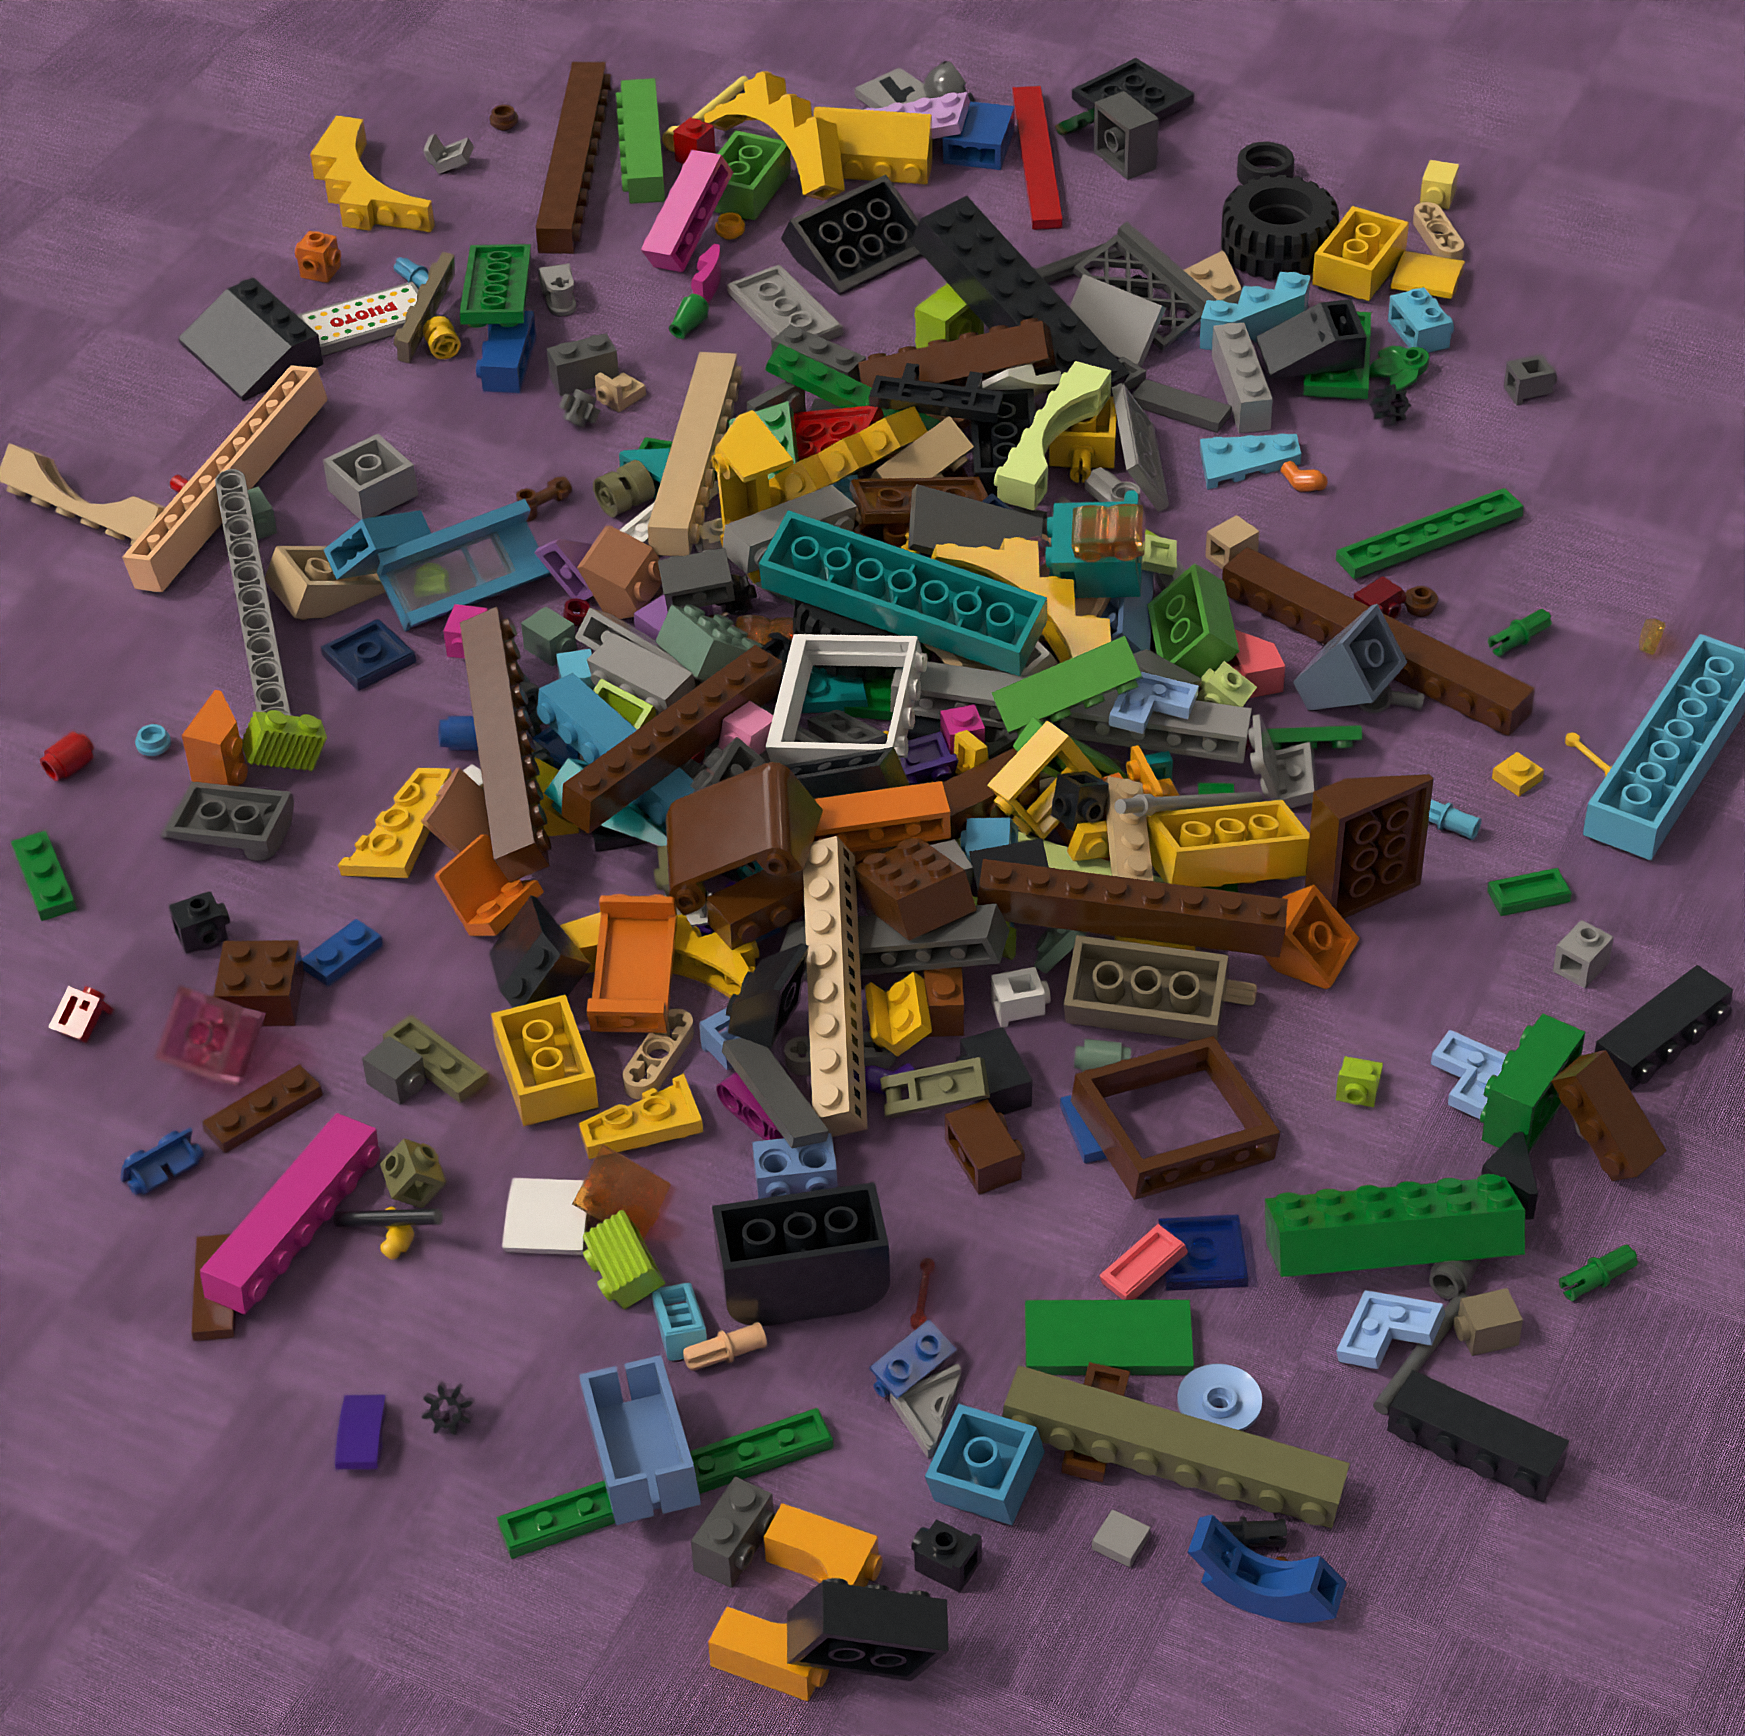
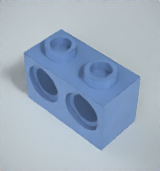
[752,1133,838,1199]

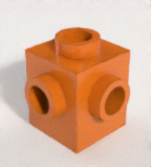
[295,231,341,283]

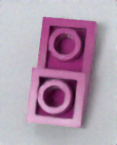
[691,243,721,303]

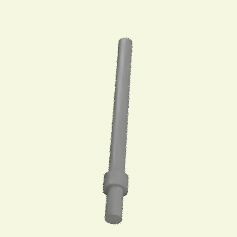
[1114,791,1263,817]

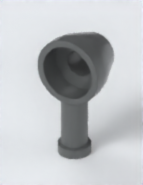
[1358,684,1424,713]

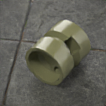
[593,460,655,517]

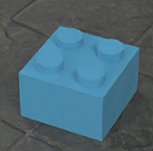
[925,1404,1045,1525]

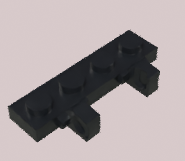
[869,363,1004,423]

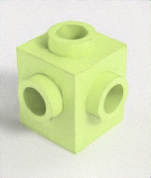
[1196,661,1257,707]

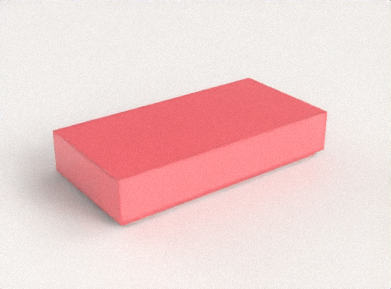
[1099,1224,1188,1300]

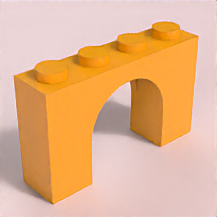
[708,1503,883,1702]

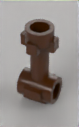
[516,476,572,521]

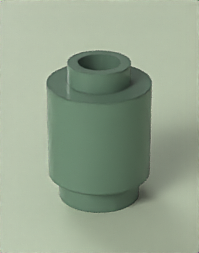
[1074,1039,1131,1072]

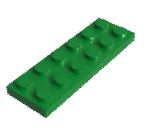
[460,244,532,328]

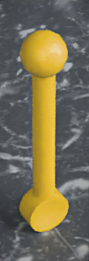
[1565,732,1612,777]

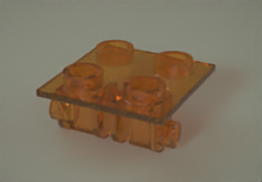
[572,1145,671,1239]

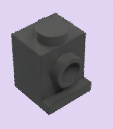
[1503,354,1557,406]

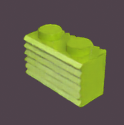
[242,710,328,772]
[583,1210,666,1310]

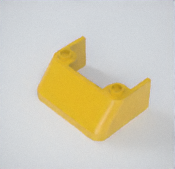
[712,410,794,584]

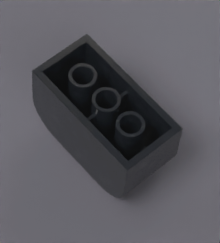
[712,1182,890,1326]

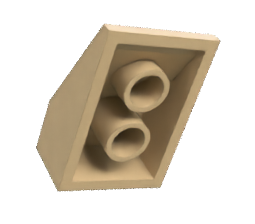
[265,546,386,620]

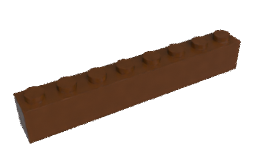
[561,645,782,834]
[977,859,1288,958]

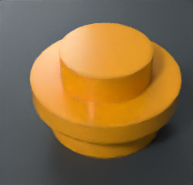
[715,212,745,240]

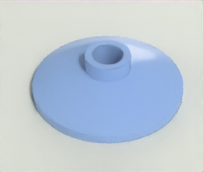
[1177,1364,1262,1431]

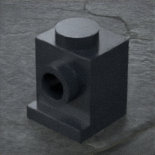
[911,1519,982,1593]

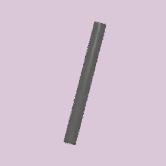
[1373,1292,1469,1415]

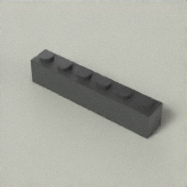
[780,904,1010,980]

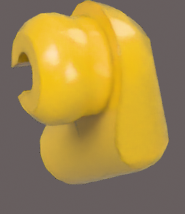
[380,1206,414,1260]

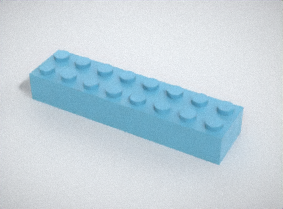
[1583,634,1745,860]

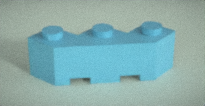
[1199,272,1310,350]

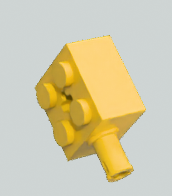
[1049,397,1117,483]

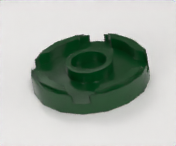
[1055,108,1095,136]

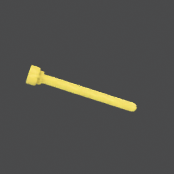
[662,76,749,152]

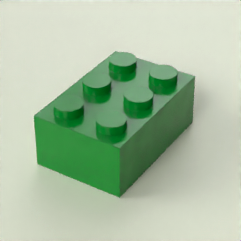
[1480,1013,1586,1154]

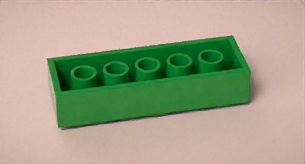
[1265,1174,1525,1277]

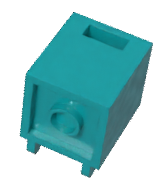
[1046,490,1143,598]

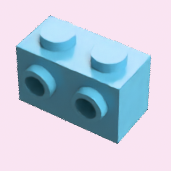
[1388,287,1454,353]

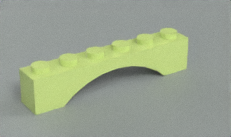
[994,361,1111,511]

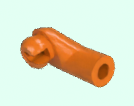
[1281,461,1328,492]

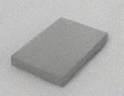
[1070,274,1166,367]

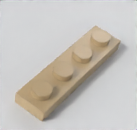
[1105,776,1153,881]

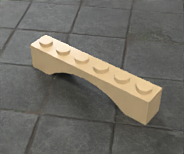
[0,443,166,545]

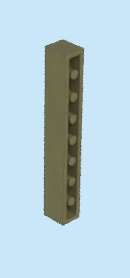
[1002,1365,1350,1528]

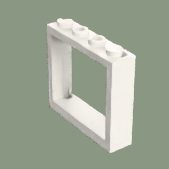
[766,634,927,765]

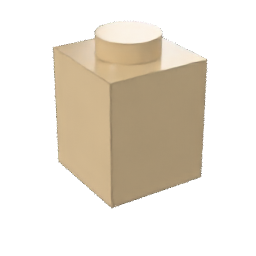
[1205,515,1260,570]

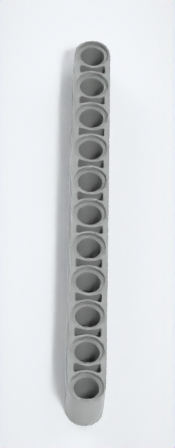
[215,469,291,716]

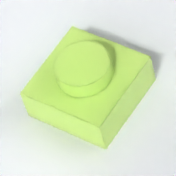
[1142,534,1177,575]

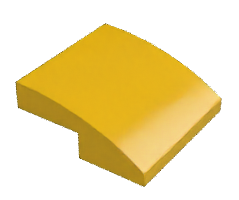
[1391,251,1465,299]

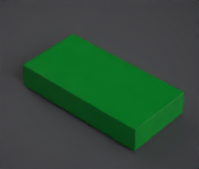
[1487,868,1572,916]

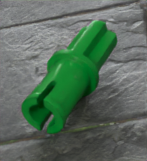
[1488,609,1552,657]
[1559,1245,1638,1301]

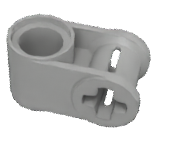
[538,263,576,316]

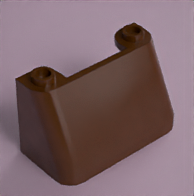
[666,762,823,916]

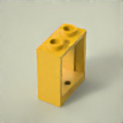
[987,721,1102,840]

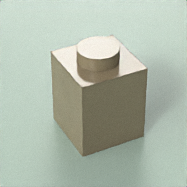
[1454,1288,1523,1356]

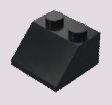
[726,943,809,1049]

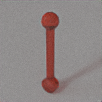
[910,1258,936,1330]

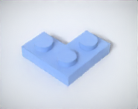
[1109,671,1199,734]
[1431,1030,1506,1119]
[1336,1290,1445,1369]

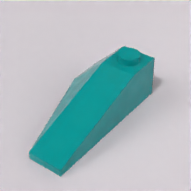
[544,758,667,846]

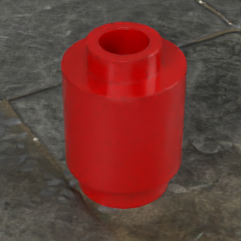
[40,731,94,781]

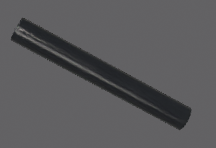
[333,1209,443,1227]

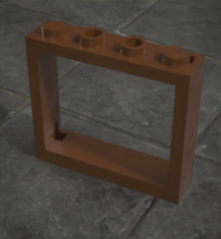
[1071,1036,1281,1200]

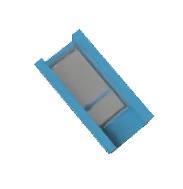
[377,498,551,632]

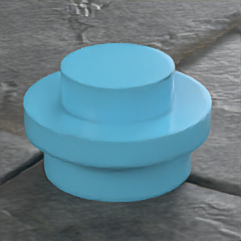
[135,724,171,756]

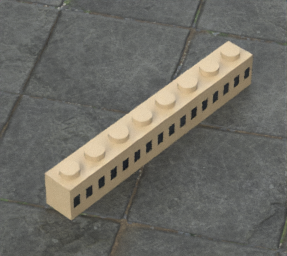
[803,836,868,1137]

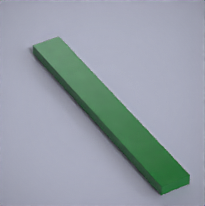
[496,1407,834,1559]

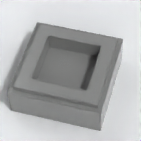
[1092,1509,1151,1567]

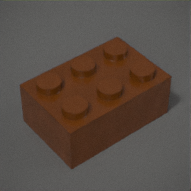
[852,838,977,941]

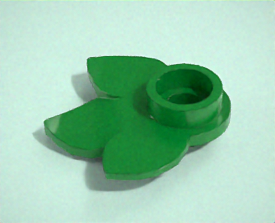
[1369,346,1430,391]

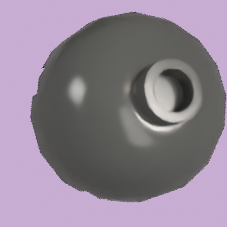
[924,60,975,102]

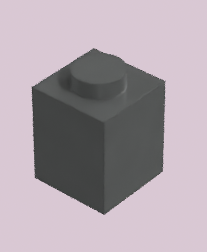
[362,1036,427,1105]

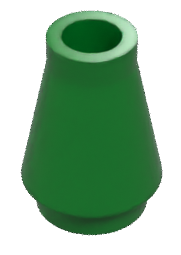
[669,294,709,339]

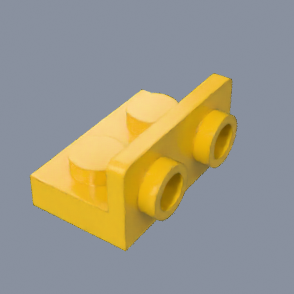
[865,971,932,1057]

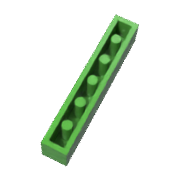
[616,78,665,204]

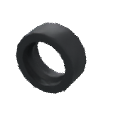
[1237,141,1294,186]

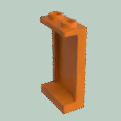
[587,894,678,1033]

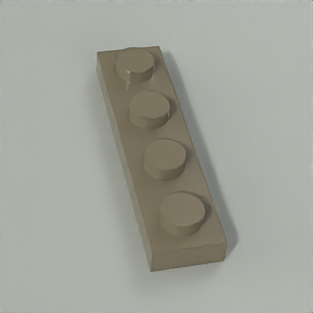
[394,251,455,364]

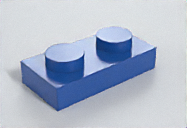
[302,918,383,987]

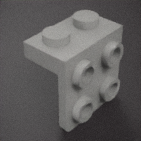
[1248,714,1317,808]

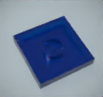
[1158,1214,1248,1291]

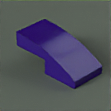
[335,1394,387,1470]

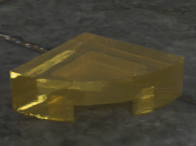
[1639,618,1666,655]

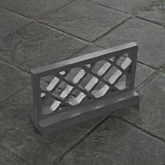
[1073,221,1217,351]

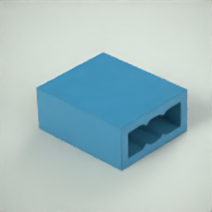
[323,510,431,580]

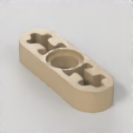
[1413,202,1464,260]
[623,1009,694,1100]

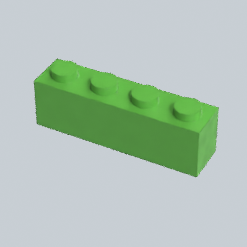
[992,636,1143,737]

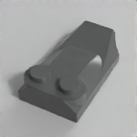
[160,782,294,861]

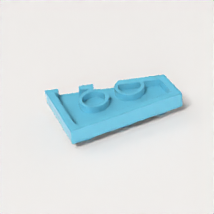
[1199,433,1301,490]

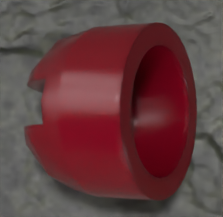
[563,598,591,628]

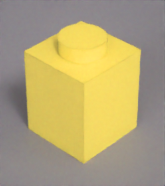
[1420,160,1459,209]

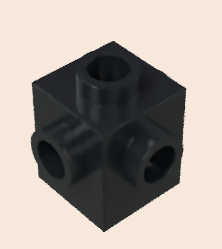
[1051,771,1109,831]
[168,891,230,955]

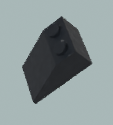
[489,895,591,1008]

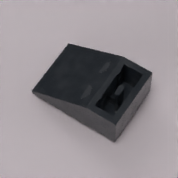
[1256,299,1367,379]

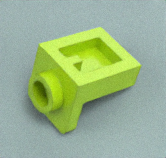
[1335,1056,1383,1107]

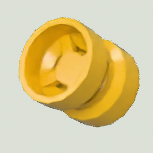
[422,316,461,359]

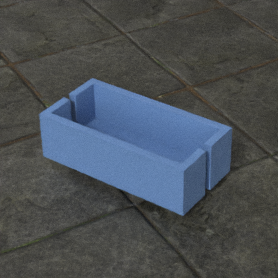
[579,1355,701,1525]

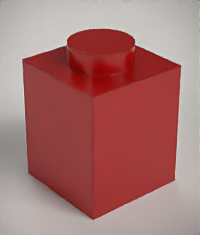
[673,117,716,164]

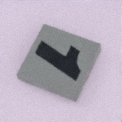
[855,68,926,109]

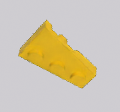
[579,1073,704,1159]

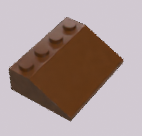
[1305,774,1434,919]

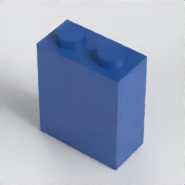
[943,101,1015,170]

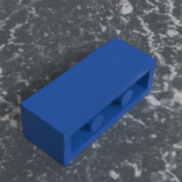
[476,311,537,393]

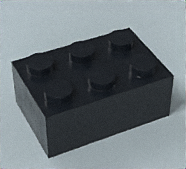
[787,1578,949,1681]

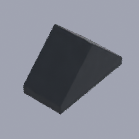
[1481,1132,1538,1220]

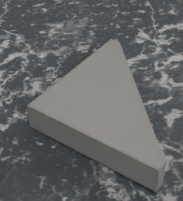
[890,1364,961,1458]

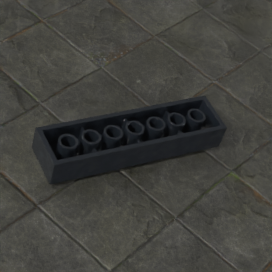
[911,195,1129,397]

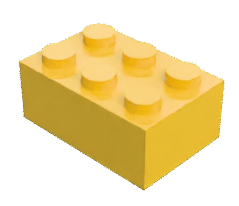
[1312,206,1409,301]
[491,995,599,1127]

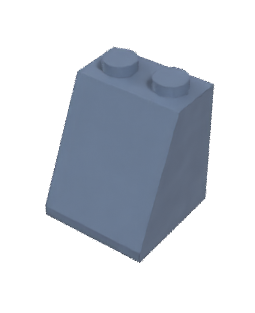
[1293,604,1407,711]

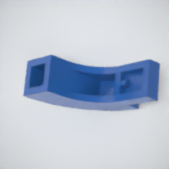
[1187,1514,1347,1623]

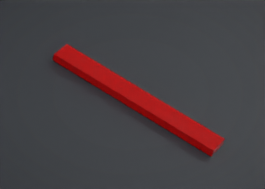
[1012,86,1062,230]

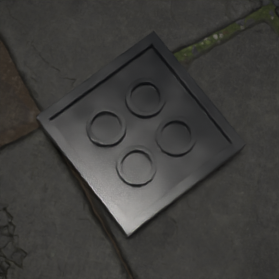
[1072,58,1195,121]

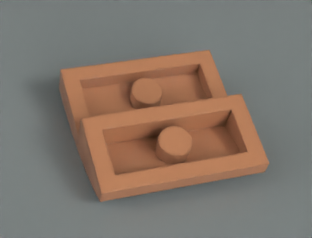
[421,768,491,855]

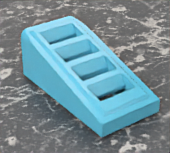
[651,1283,707,1361]

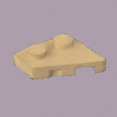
[1184,251,1242,303]

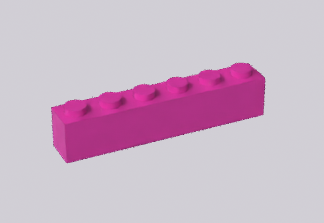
[200,1113,380,1315]

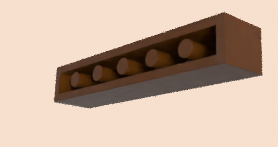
[858,318,1056,388]

